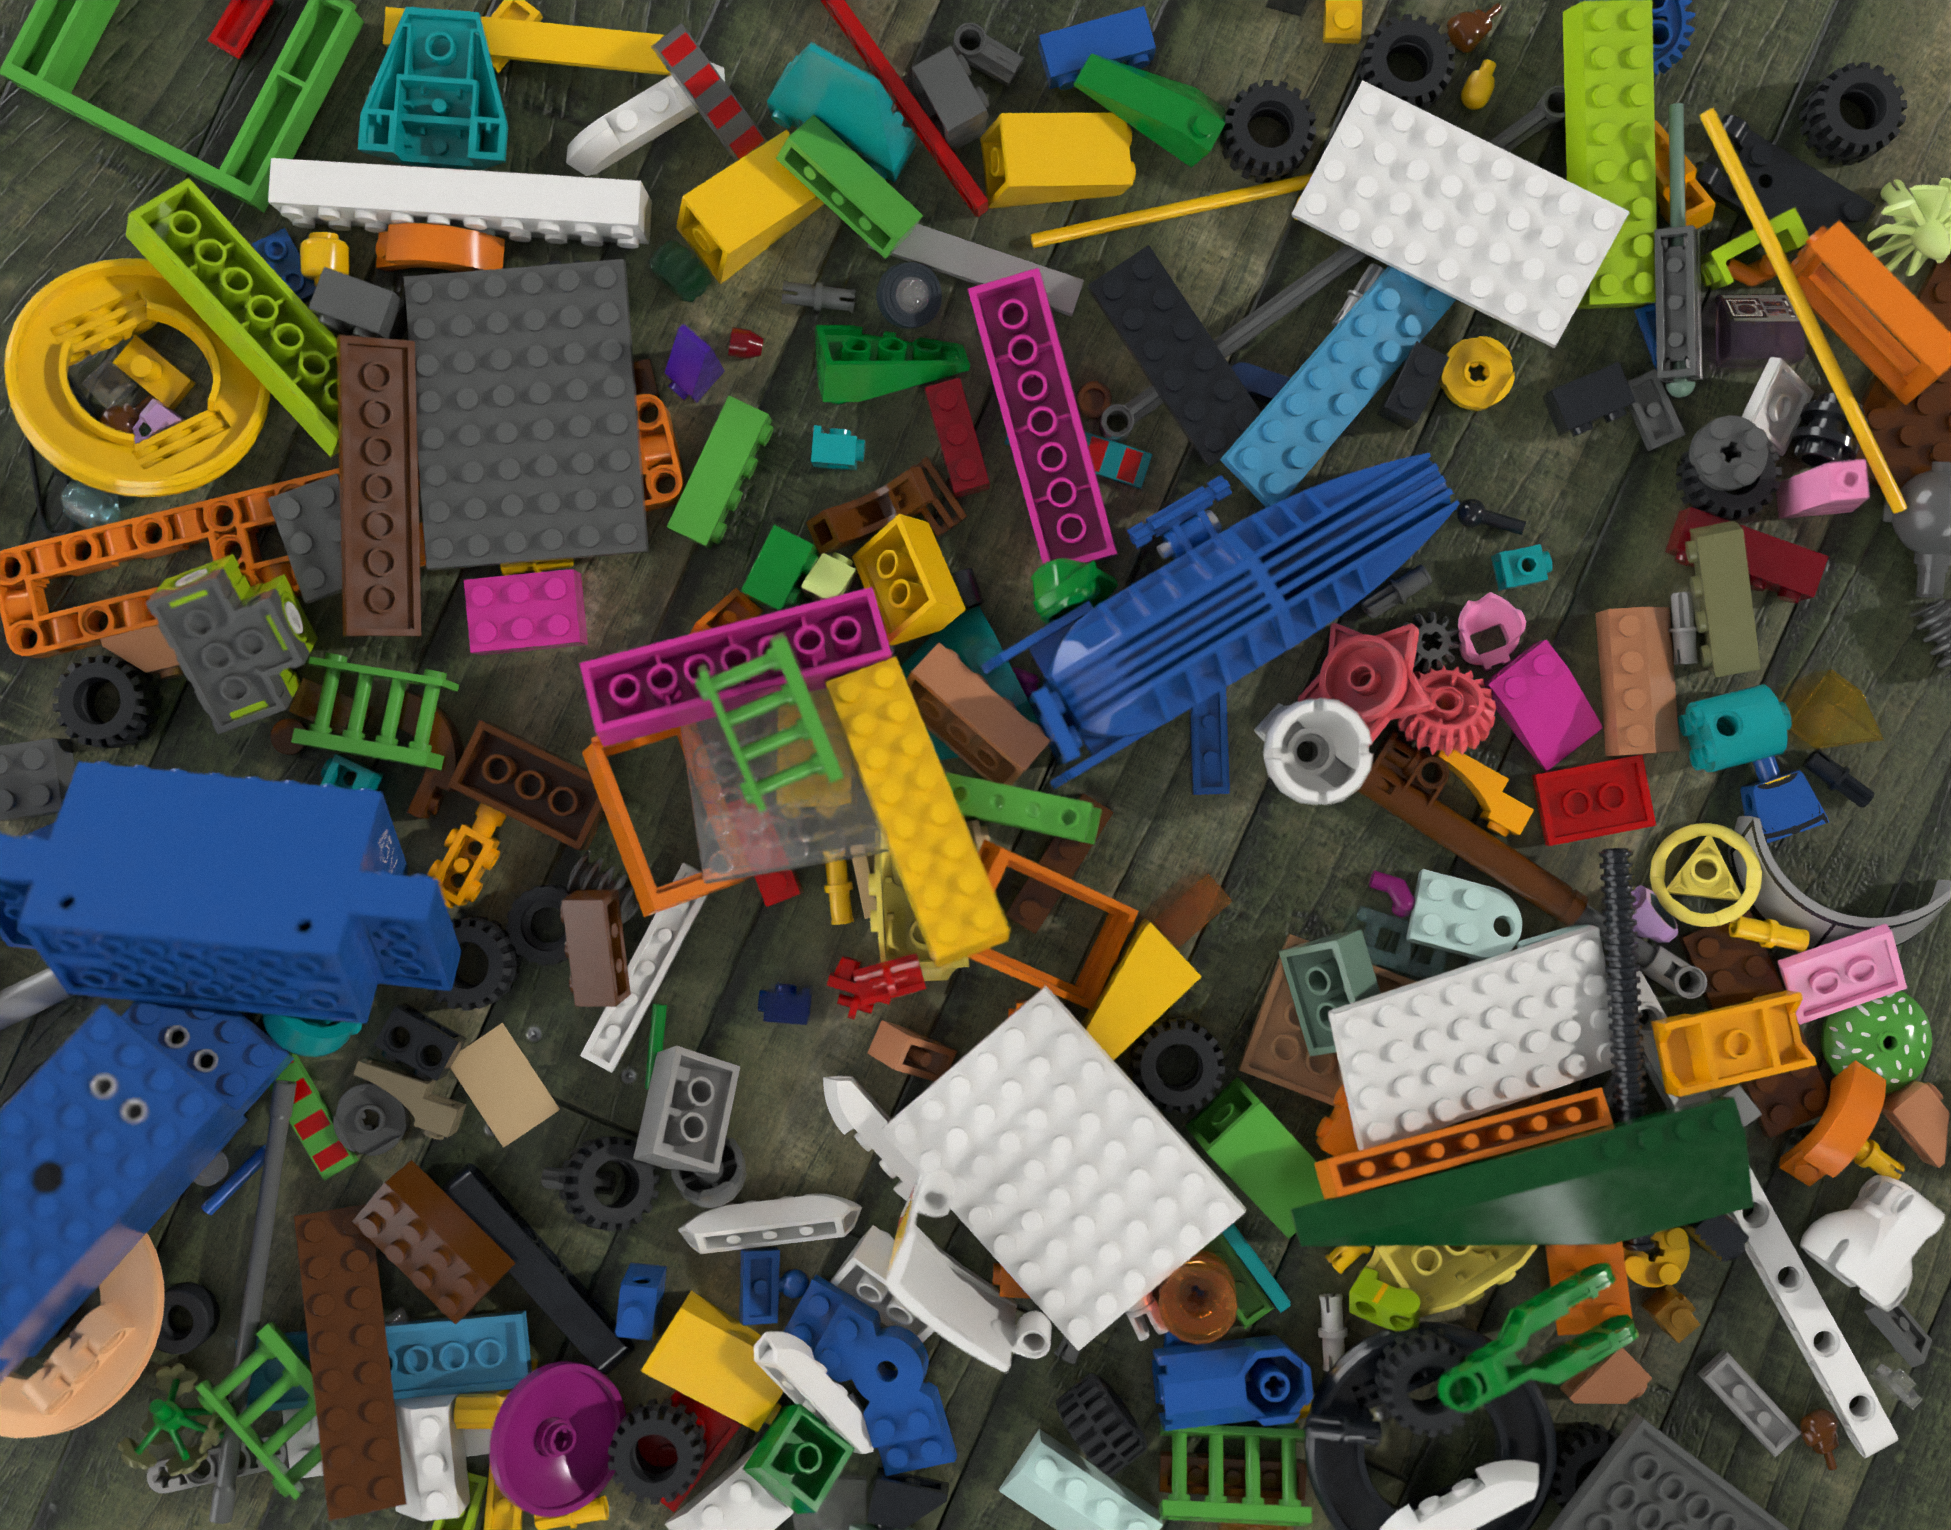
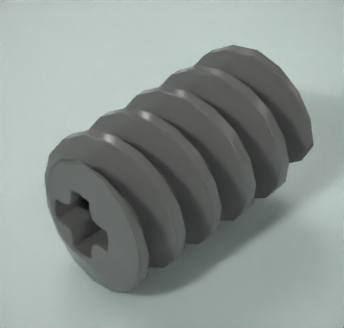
[1909,598,1951,679]
[567,849,640,924]

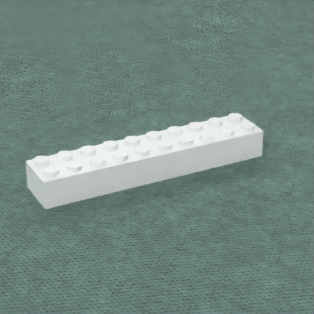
[268,158,652,249]

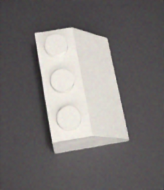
[830,1225,934,1343]
[394,1394,470,1521]

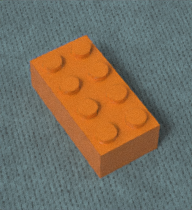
[1544,1242,1632,1336]

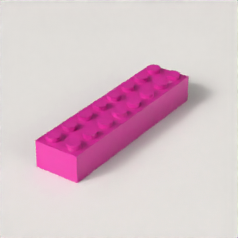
[968,267,1118,564]
[579,587,892,746]

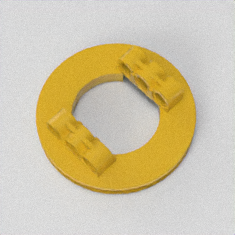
[4,258,270,497]

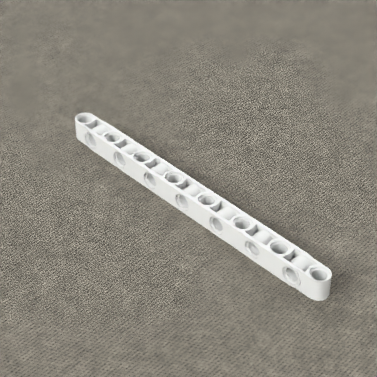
[1608,971,1898,1458]

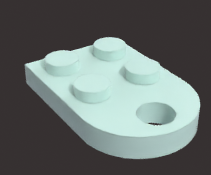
[1406,869,1522,960]

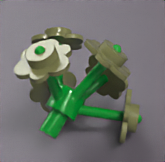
[117,1363,226,1476]

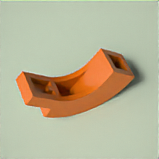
[375,223,505,272]
[1779,1060,1886,1187]

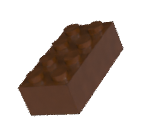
[448,720,619,851]
[352,1160,515,1325]

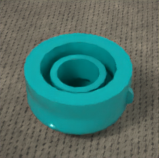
[263,1014,362,1057]

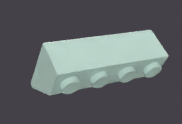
[999,1429,1163,1530]

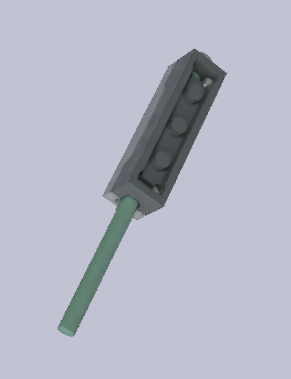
[1654,103,1703,398]

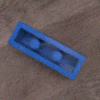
[1038,6,1156,90]

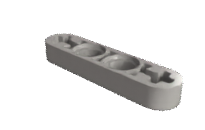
[147,1431,288,1493]

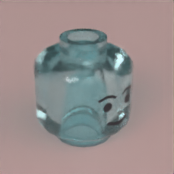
[60,480,121,529]

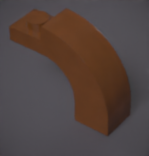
[806,466,935,555]
[398,690,464,819]

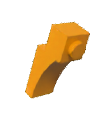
[1655,120,1716,229]
[1432,750,1534,838]

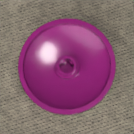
[489,1361,626,1517]

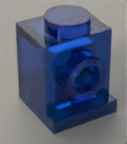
[758,983,813,1025]

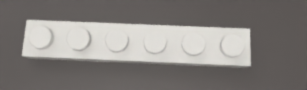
[580,862,709,1073]

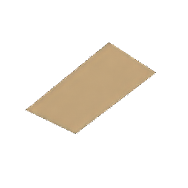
[451,1023,560,1148]

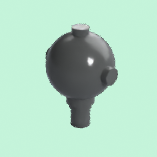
[1882,461,1951,598]

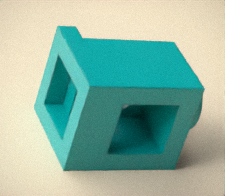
[811,425,865,471]
[1491,544,1553,591]
[320,754,385,791]

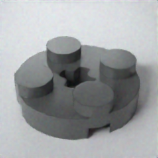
[1689,415,1768,491]
[333,1082,411,1156]

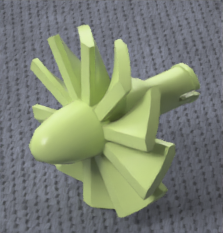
[1867,178,1951,276]

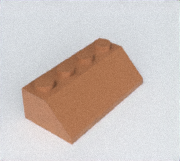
[1595,607,1680,756]
[906,643,1051,786]

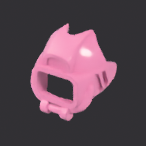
[1458,592,1526,671]

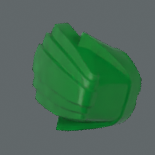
[1031,558,1118,624]

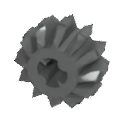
[1401,611,1460,673]

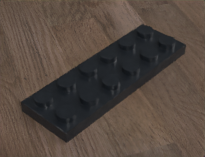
[1087,245,1261,469]

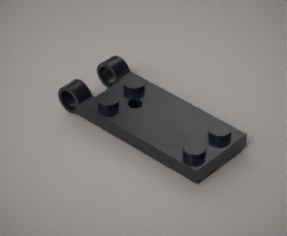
[1694,115,1876,265]

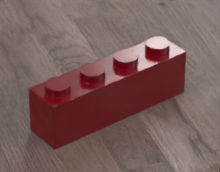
[1665,507,1829,604]

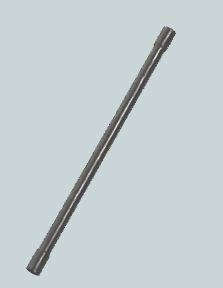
[209,1080,297,1524]

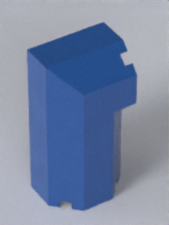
[1152,1335,1314,1431]

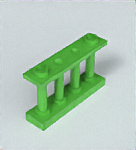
[695,632,844,813]
[291,653,459,770]
[946,772,1102,845]
[196,1321,322,1500]
[1159,1423,1312,1527]

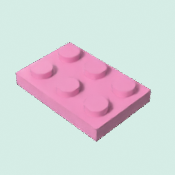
[1777,924,1907,1025]

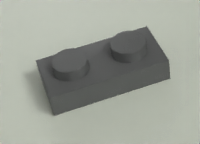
[1628,369,1686,452]
[1864,1301,1932,1368]

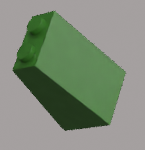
[1185,1077,1324,1239]

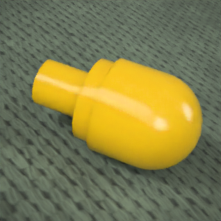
[1461,59,1496,110]

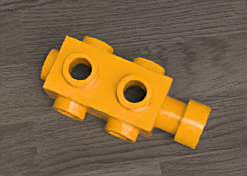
[427,803,507,909]

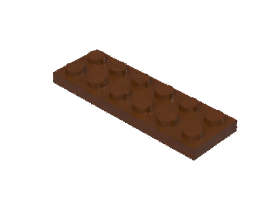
[1678,910,1830,1138]

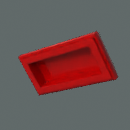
[207,0,275,59]

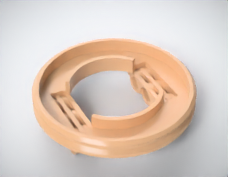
[0,1233,165,1438]

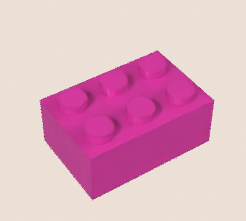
[464,569,588,656]

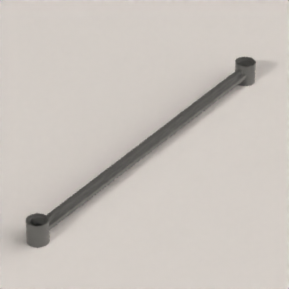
[1099,85,1565,443]

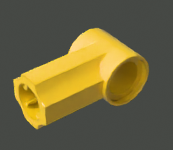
[453,1389,512,1429]

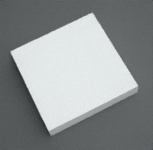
[1742,357,1814,456]

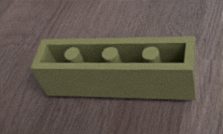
[1685,521,1761,678]

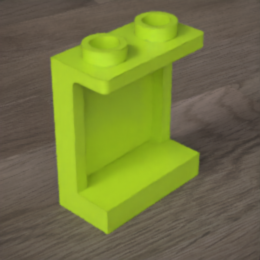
[1700,208,1810,290]

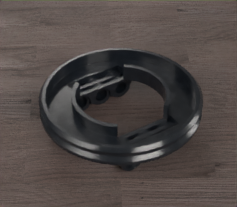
[1304,1321,1557,1530]

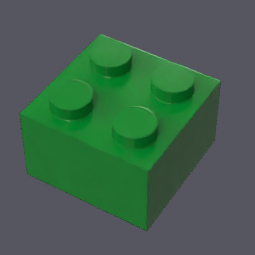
[741,525,819,612]
[743,1404,855,1514]

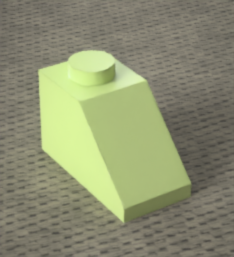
[801,552,857,601]

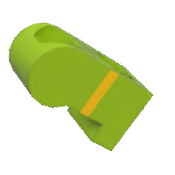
[1349,1266,1420,1332]

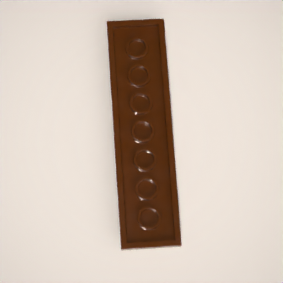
[336,335,421,637]
[294,1204,407,1521]

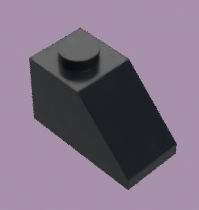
[867,1467,949,1530]

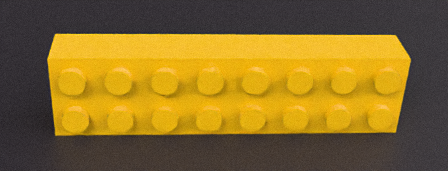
[825,656,1010,969]

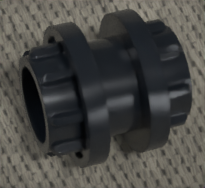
[1791,393,1868,469]

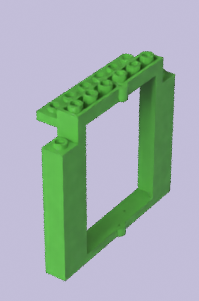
[0,0,365,213]

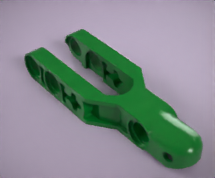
[1437,1263,1639,1412]

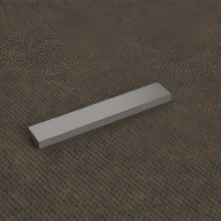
[868,224,1084,317]

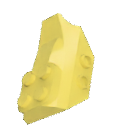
[868,825,969,981]
[1366,1245,1538,1318]

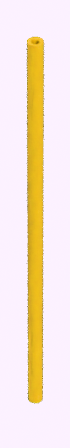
[1699,107,1908,514]
[1030,173,1313,248]

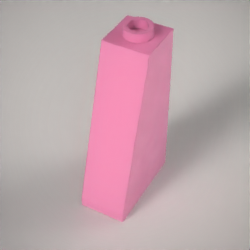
[1776,460,1869,519]

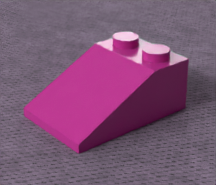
[1484,640,1603,772]

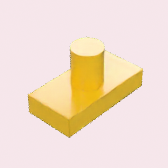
[112,335,196,411]

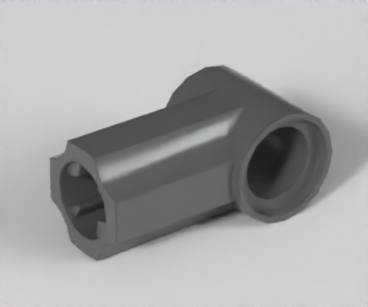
[952,23,1024,87]

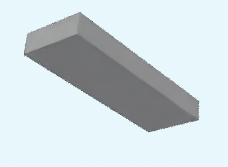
[1697,1349,1801,1457]

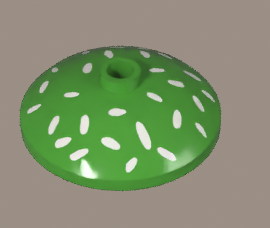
[1821,991,1932,1093]

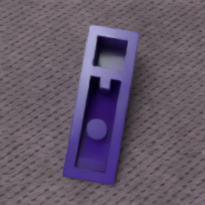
[664,324,725,403]

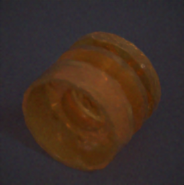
[1158,1250,1238,1344]

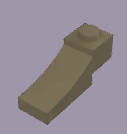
[353,1056,466,1140]

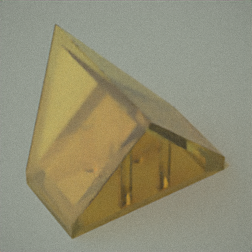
[1790,669,1884,749]

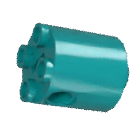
[1678,684,1792,772]

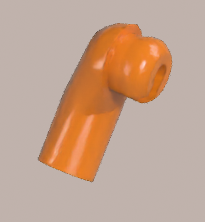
[1726,254,1776,286]

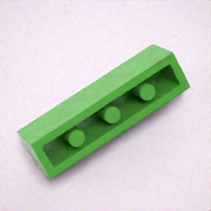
[776,114,923,259]
[667,396,774,550]

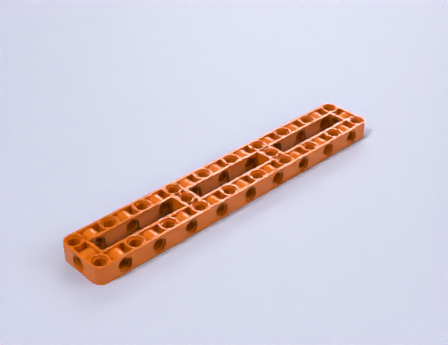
[0,394,687,658]

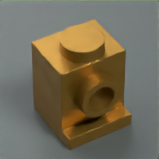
[1641,1285,1701,1344]

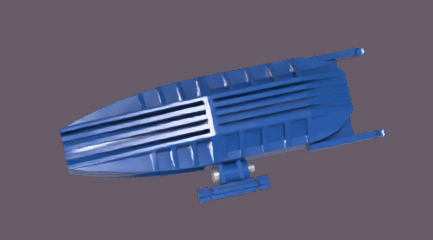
[981,453,1460,789]

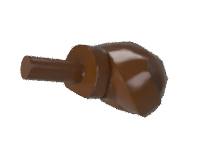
[1447,3,1502,54]
[99,394,157,434]
[1800,1408,1840,1470]

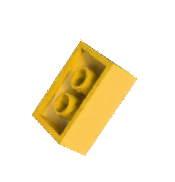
[852,514,966,646]

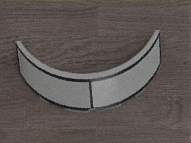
[1727,816,1951,949]

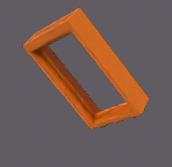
[1790,221,1951,406]
[582,722,754,917]
[968,839,1139,1010]

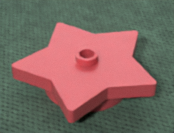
[1298,623,1435,746]

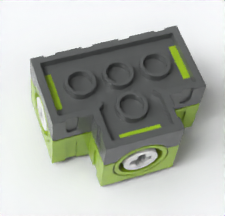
[146,554,318,734]

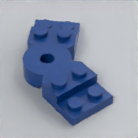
[783,1274,957,1476]

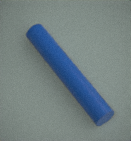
[201,1145,266,1215]

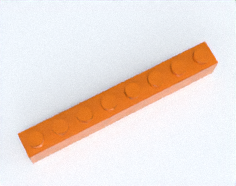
[1314,1087,1613,1200]

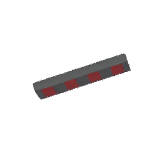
[651,23,768,162]

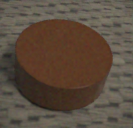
[1076,381,1112,419]
[270,719,309,755]

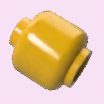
[300,232,350,287]

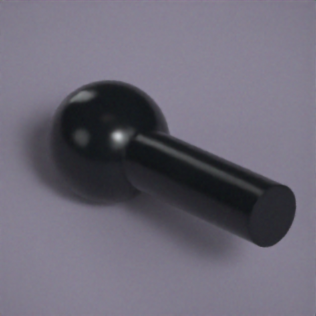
[1457,499,1527,535]

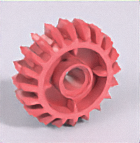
[1397,665,1496,757]

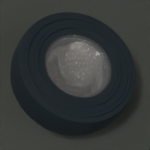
[876,262,942,329]

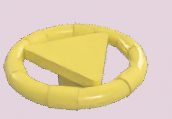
[1649,823,1762,927]

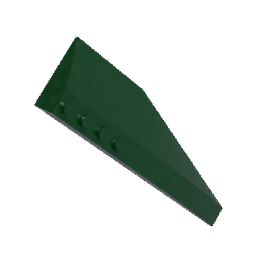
[1290,1096,1754,1246]

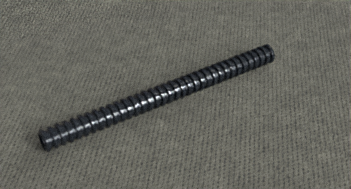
[1599,848,1655,1251]

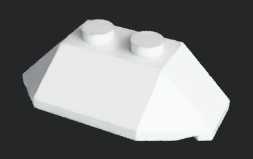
[665,1441,794,1530]

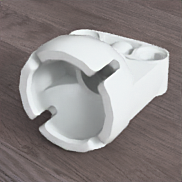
[1254,698,1373,805]
[1799,1175,1944,1312]

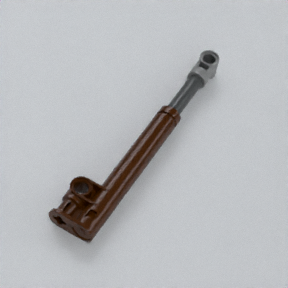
[1357,728,1707,999]

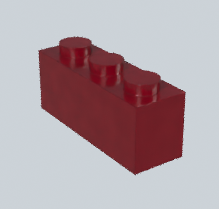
[925,378,990,499]

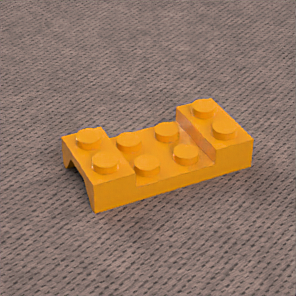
[1651,990,1817,1097]

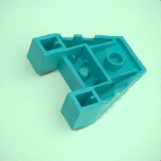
[767,42,916,183]

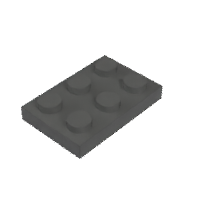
[268,474,342,603]

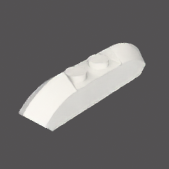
[566,62,725,176]
[823,1076,948,1215]
[678,1193,862,1254]
[754,1332,874,1454]
[1380,1460,1539,1530]

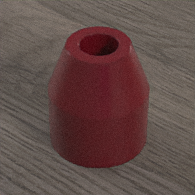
[728,327,764,359]

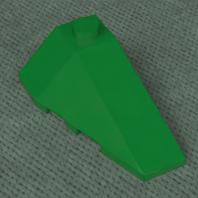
[1073,53,1225,168]
[815,325,970,404]

